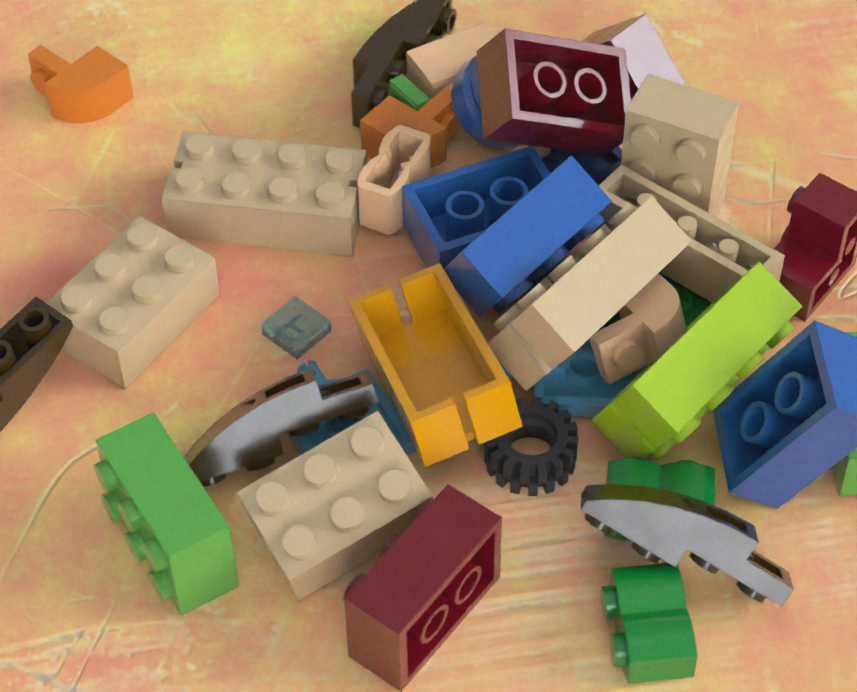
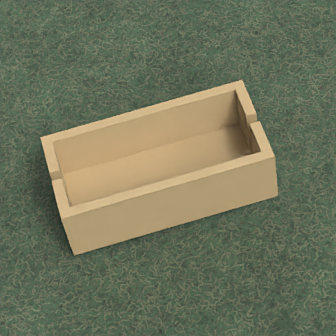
[161,131,367,257]
[488,196,692,391]

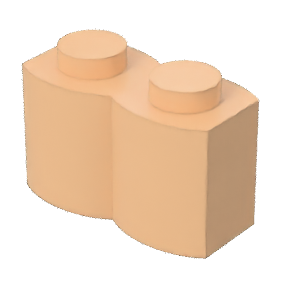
[358,125,431,235]

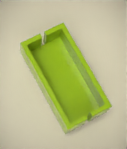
[591,262,802,460]

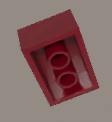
[476,28,631,156]
[343,484,502,692]

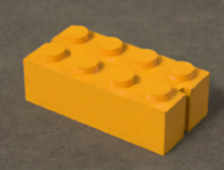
[347,263,523,467]

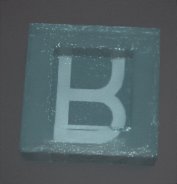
[261,296,331,360]

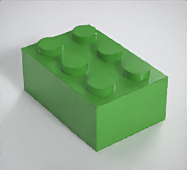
[94,412,239,616]

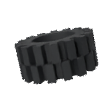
[484,396,579,496]

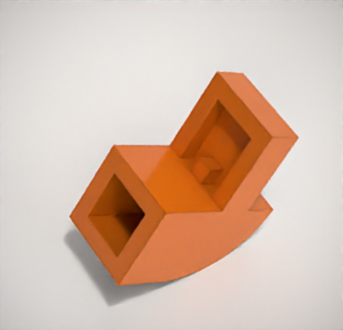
[28,45,134,123]
[360,86,461,168]

